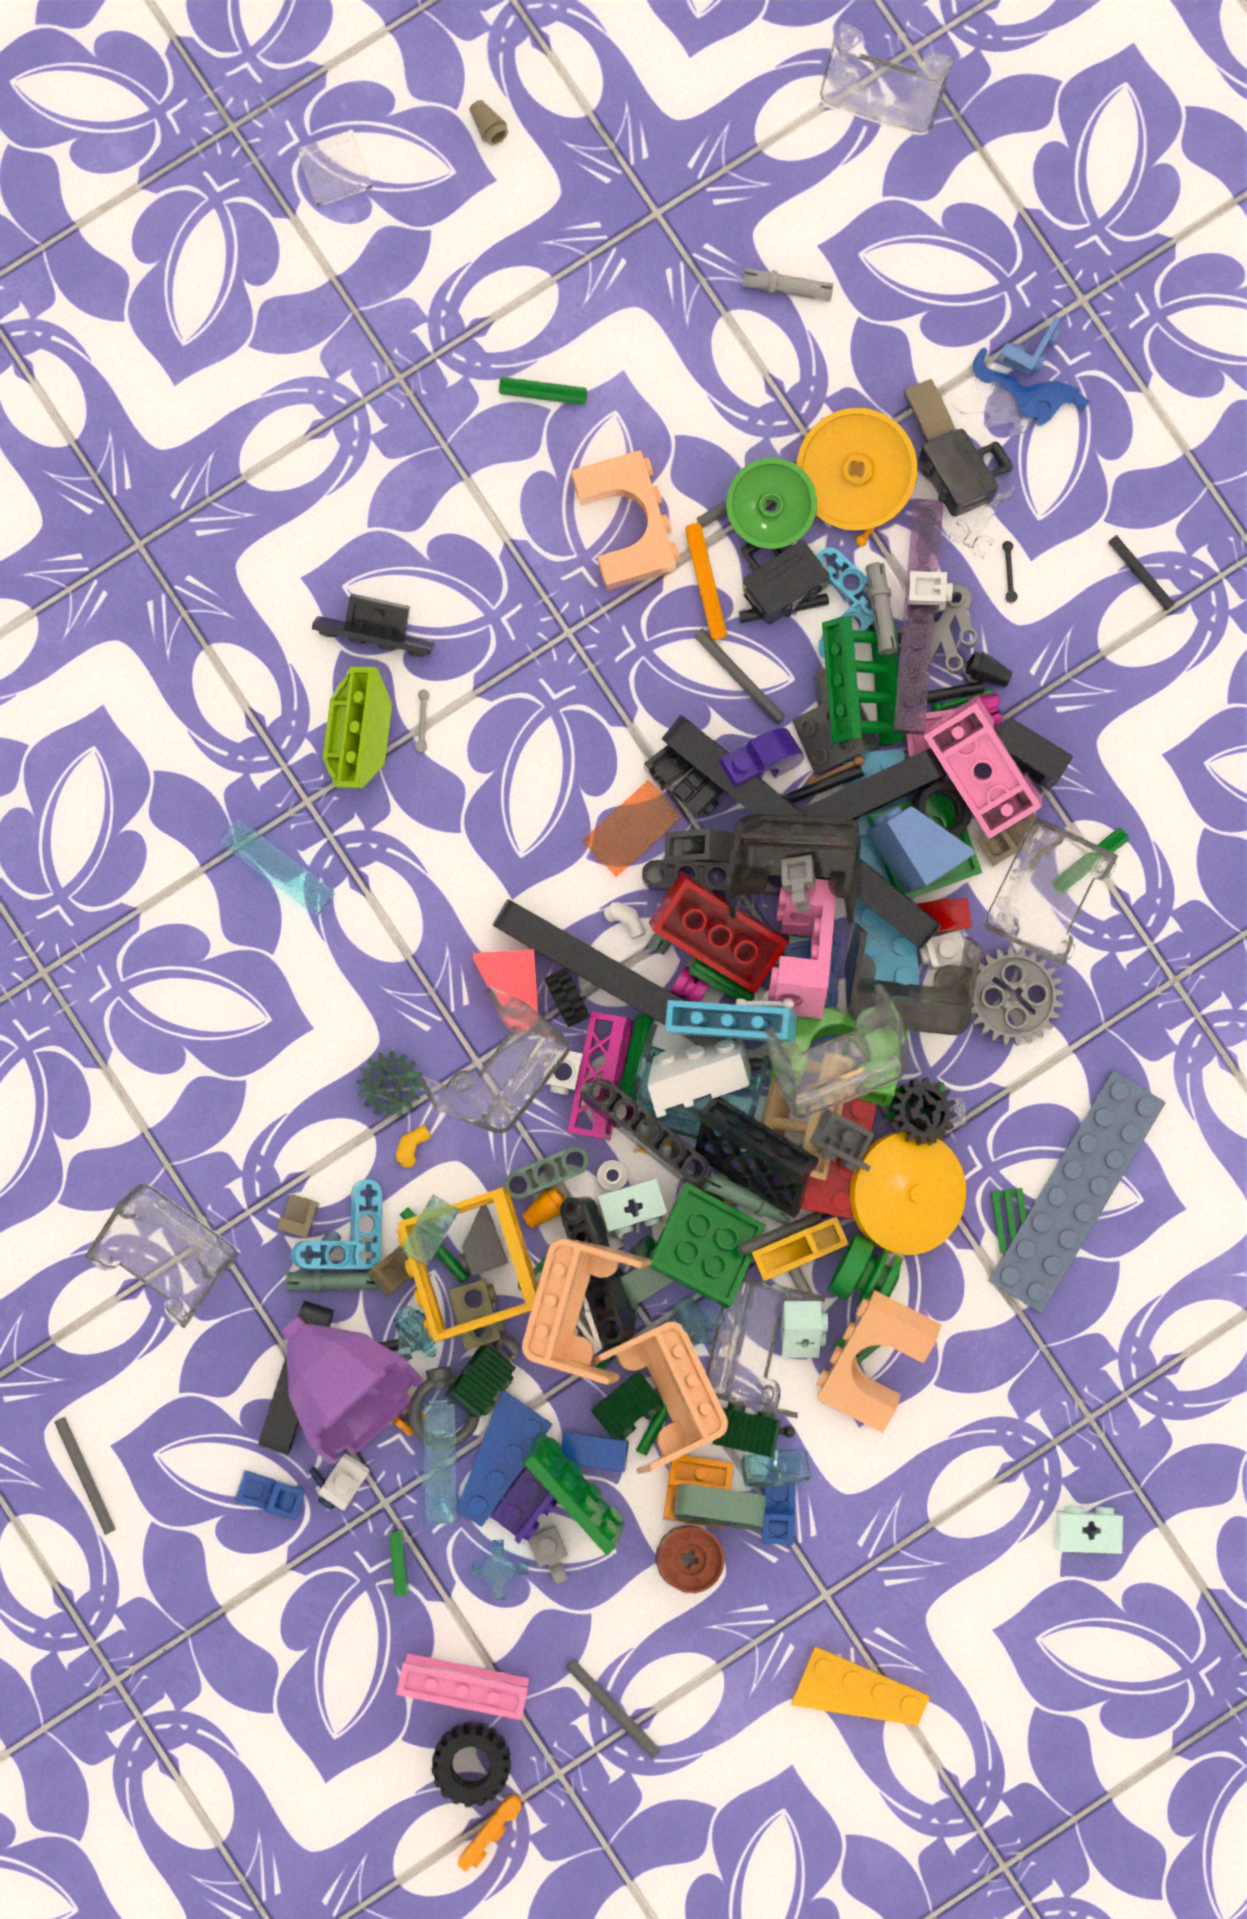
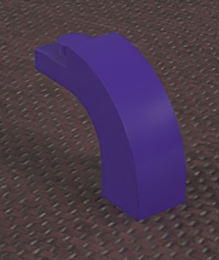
[719,728,804,788]

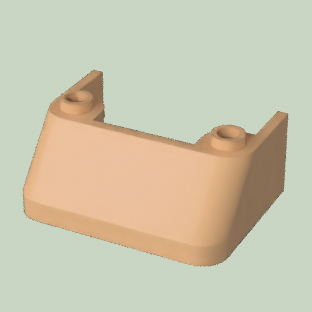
[522,1239,652,1385]
[591,1322,728,1475]

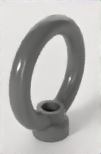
[408,1366,480,1449]

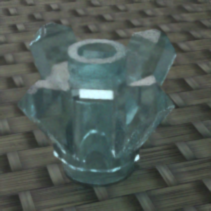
[672,1297,725,1344]
[393,1306,437,1361]
[472,1539,529,1600]

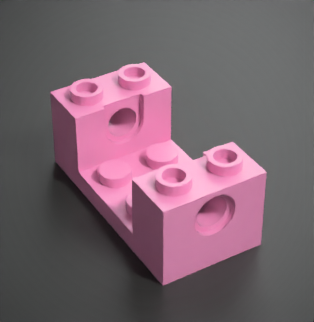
[923,696,1043,839]
[768,879,838,1019]

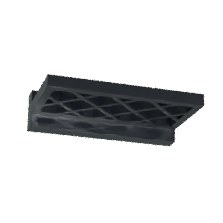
[695,1096,819,1219]

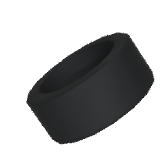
[911,781,972,837]

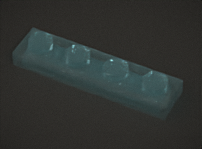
[219,819,335,917]
[423,1400,457,1524]

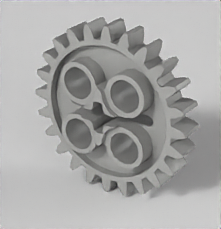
[963,946,1064,1046]

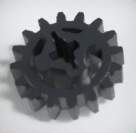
[889,1078,957,1146]

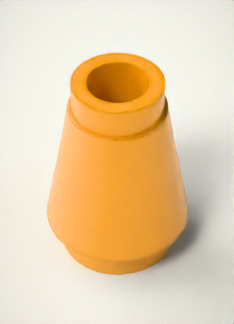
[522,1186,566,1229]

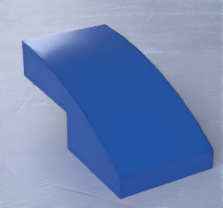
[561,1432,629,1472]
[234,1469,305,1521]
[762,1476,796,1545]

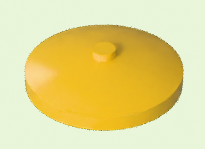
[796,408,918,530]
[850,1132,966,1255]

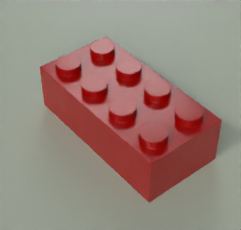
[648,872,788,994]
[791,1086,877,1219]

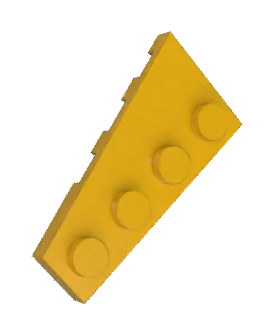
[790,1645,930,1726]

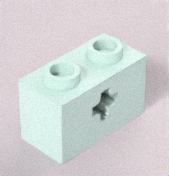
[598,1178,668,1236]
[781,1301,828,1358]
[1055,1506,1123,1554]

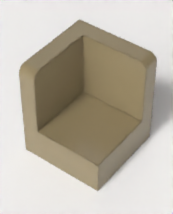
[277,1194,320,1238]

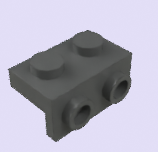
[809,1109,875,1172]

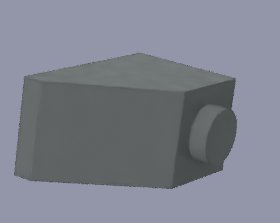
[664,829,735,863]
[459,1205,508,1276]

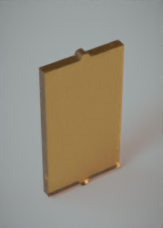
[582,780,682,877]

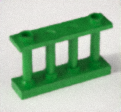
[822,616,906,746]

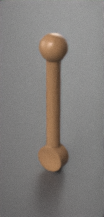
[807,755,865,785]

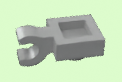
[781,855,816,913]
[528,1526,568,1585]

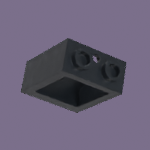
[995,718,1074,790]

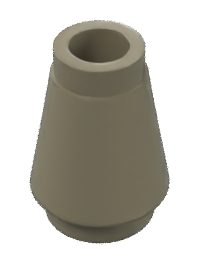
[469,100,509,146]

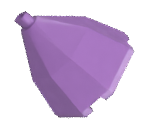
[281,1316,423,1465]

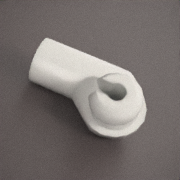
[604,902,646,939]

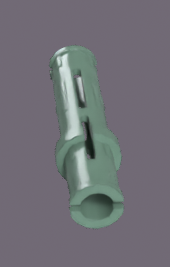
[703,1172,791,1225]
[286,1269,380,1293]

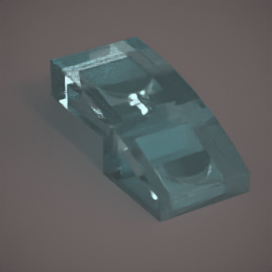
[400,1195,460,1267]
[741,1449,811,1487]

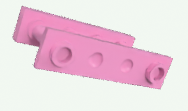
[396,1653,529,1720]

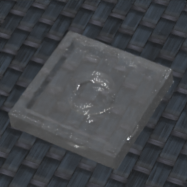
[297,130,373,207]

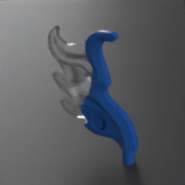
[950,347,1090,436]

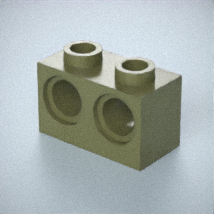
[449,1279,506,1350]

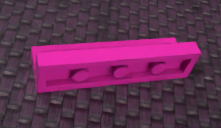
[567,1011,634,1141]

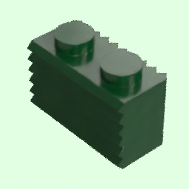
[444,1345,516,1418]
[591,1370,662,1440]
[712,1402,781,1458]

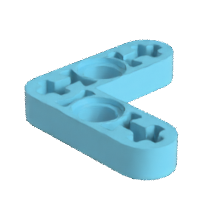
[817,547,874,659]
[291,1179,382,1269]

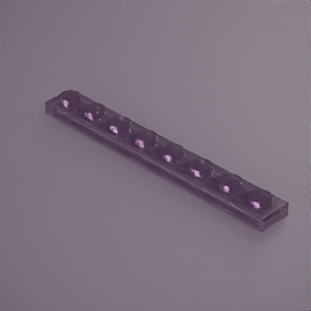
[894,498,944,735]

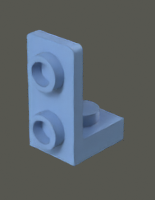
[997,316,1061,378]

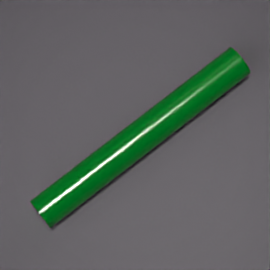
[399,1207,470,1283]
[636,1401,668,1456]

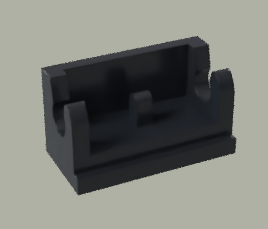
[643,745,695,792]

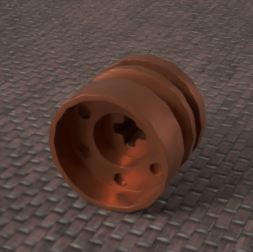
[655,1525,725,1594]

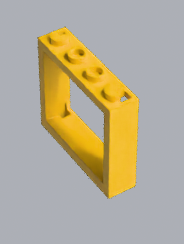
[397,1187,538,1342]

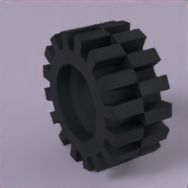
[544,968,590,1028]

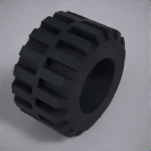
[431,1722,511,1808]

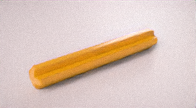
[685,523,727,641]

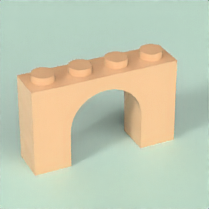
[571,450,680,591]
[816,1290,942,1433]

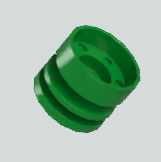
[827,1234,903,1307]

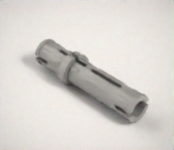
[742,267,834,302]
[865,562,898,655]

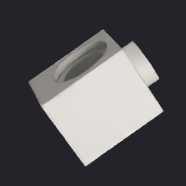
[545,1047,583,1095]

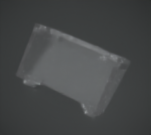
[819,22,954,135]
[984,819,1118,966]
[85,1184,238,1329]

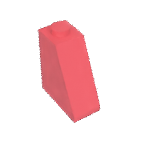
[473,949,540,1032]

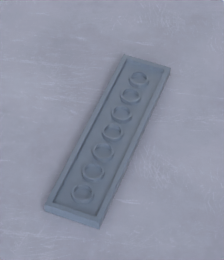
[988,1071,1166,1313]

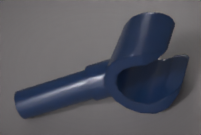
[309,1467,335,1509]

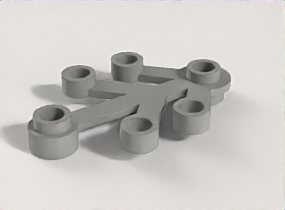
[896,585,979,693]

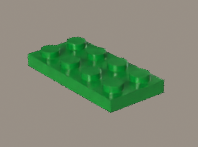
[524,1432,624,1555]

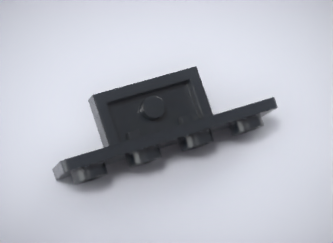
[311,593,435,657]

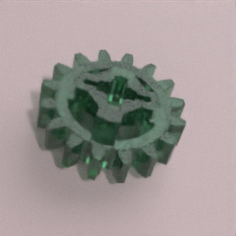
[356,1051,424,1118]

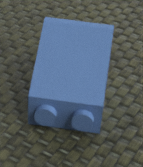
[867,806,975,893]

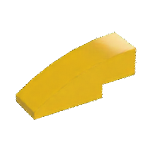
[752,1216,849,1281]

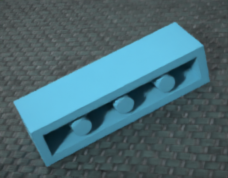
[665,1000,797,1043]

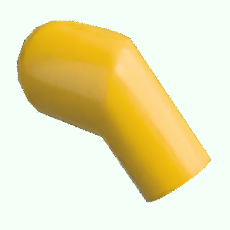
[395,1125,432,1168]

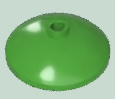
[726,458,817,549]

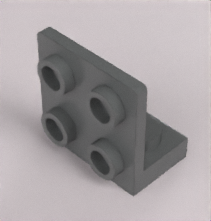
[793,702,880,774]

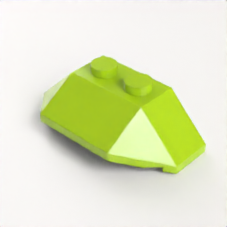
[322,667,392,789]

